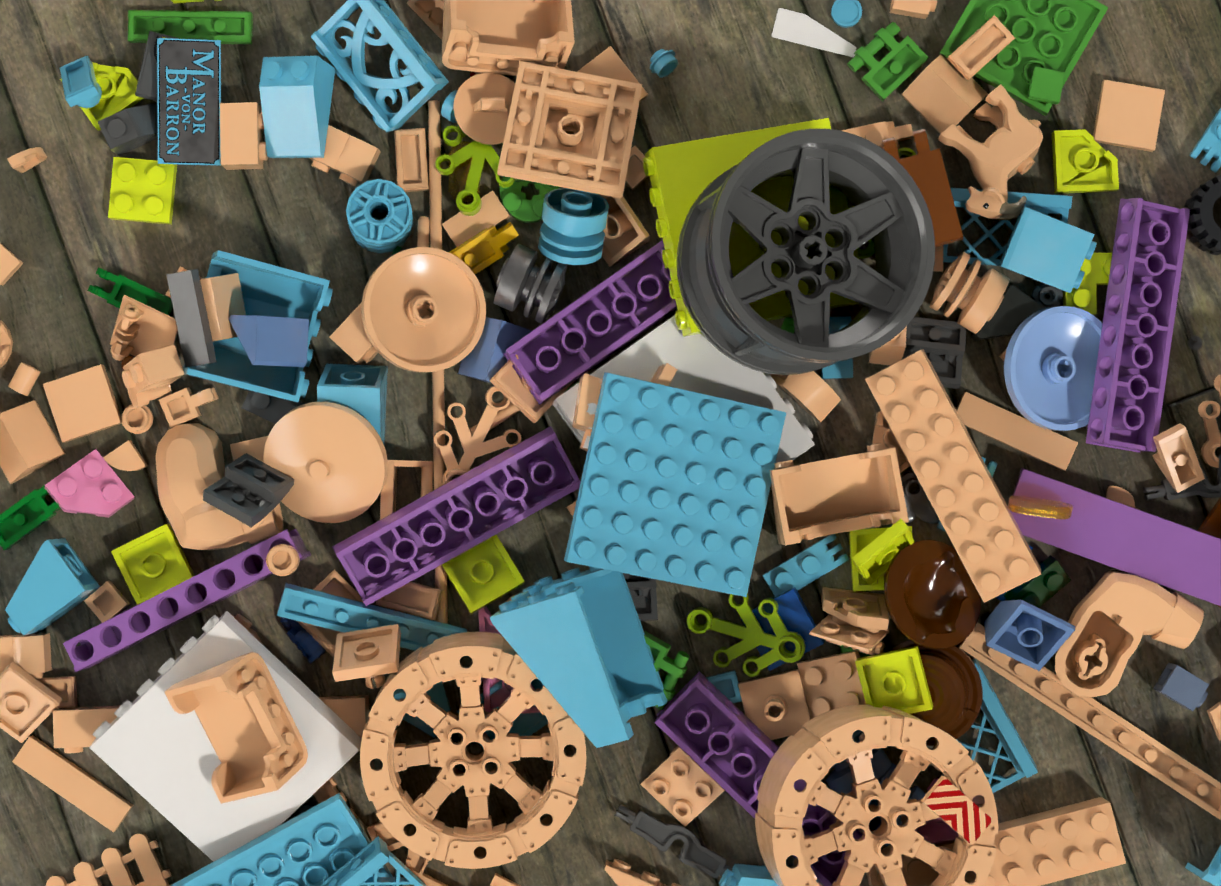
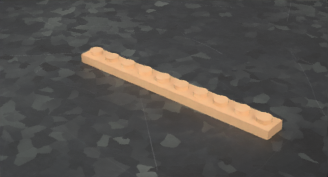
[958,622,1221,820]

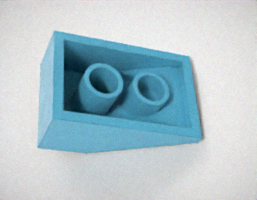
[259,56,336,158]

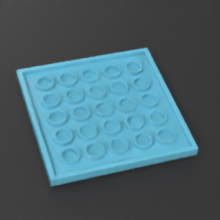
[564,372,786,597]

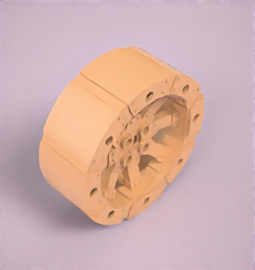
[360,632,586,869]
[755,704,998,886]

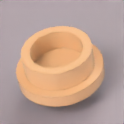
[122,404,153,434]

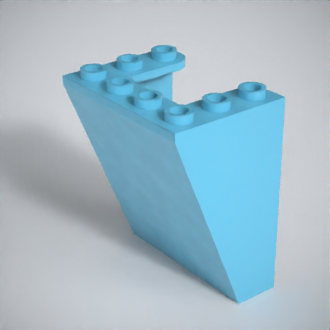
[490,566,668,748]

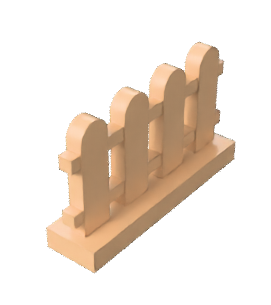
[46,834,172,886]

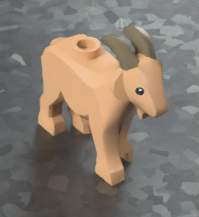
[938,84,1043,220]

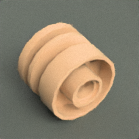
[929,251,1010,334]

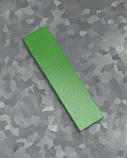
[128,10,253,44]

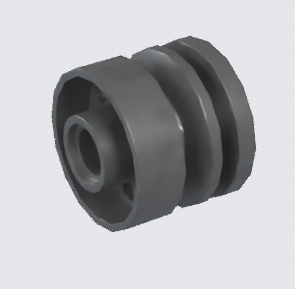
[493,244,567,324]

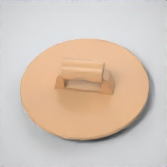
[453,73,515,145]

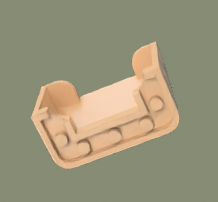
[442,0,575,76]
[769,443,909,545]
[164,652,308,804]

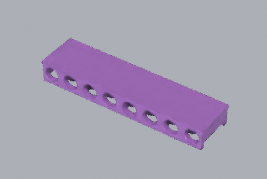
[1086,198,1190,453]
[503,240,677,405]
[332,426,581,606]
[1008,468,1221,606]
[63,529,311,672]
[655,671,863,886]

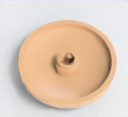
[361,247,486,373]
[263,401,388,523]

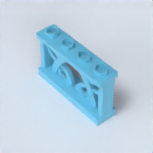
[311,0,449,132]

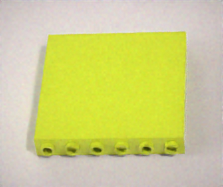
[643,118,859,337]

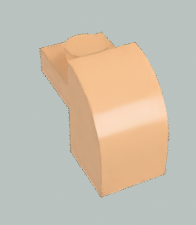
[769,371,841,423]

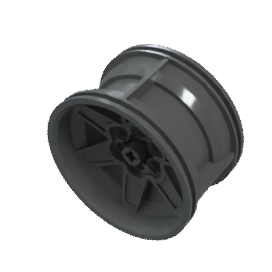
[677,129,935,375]

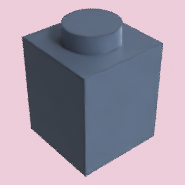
[1153,663,1209,711]

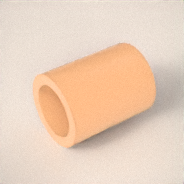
[8,362,41,396]

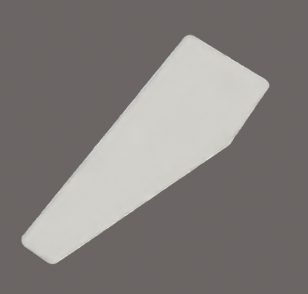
[772,8,856,57]

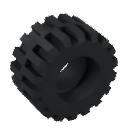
[1184,175,1221,255]

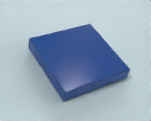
[740,587,825,671]

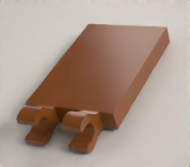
[882,129,963,247]

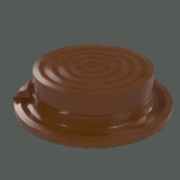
[885,540,981,649]
[891,640,983,746]

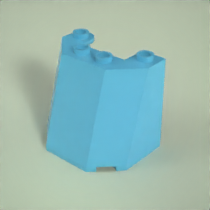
[183,250,333,403]

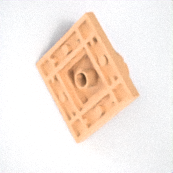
[497,61,643,199]

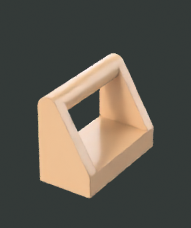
[380,460,433,520]

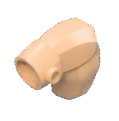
[156,423,284,551]
[1055,571,1204,698]

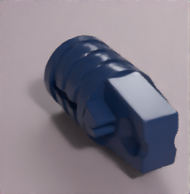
[280,617,327,664]

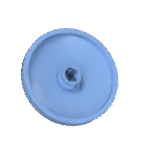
[1004,306,1102,431]

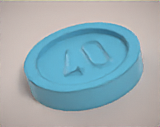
[831,0,862,28]

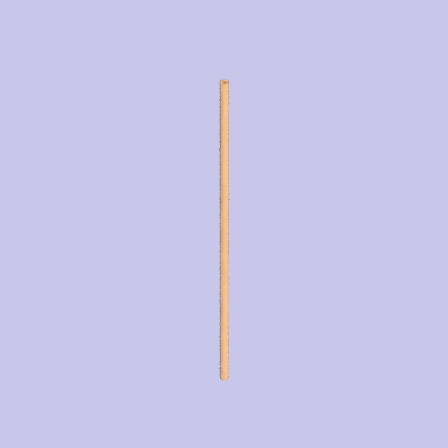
[428,100,448,624]

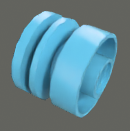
[346,179,413,253]
[538,188,609,265]

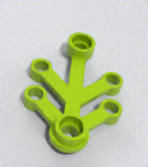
[435,125,515,216]
[687,594,806,677]

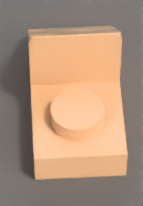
[1152,423,1205,493]

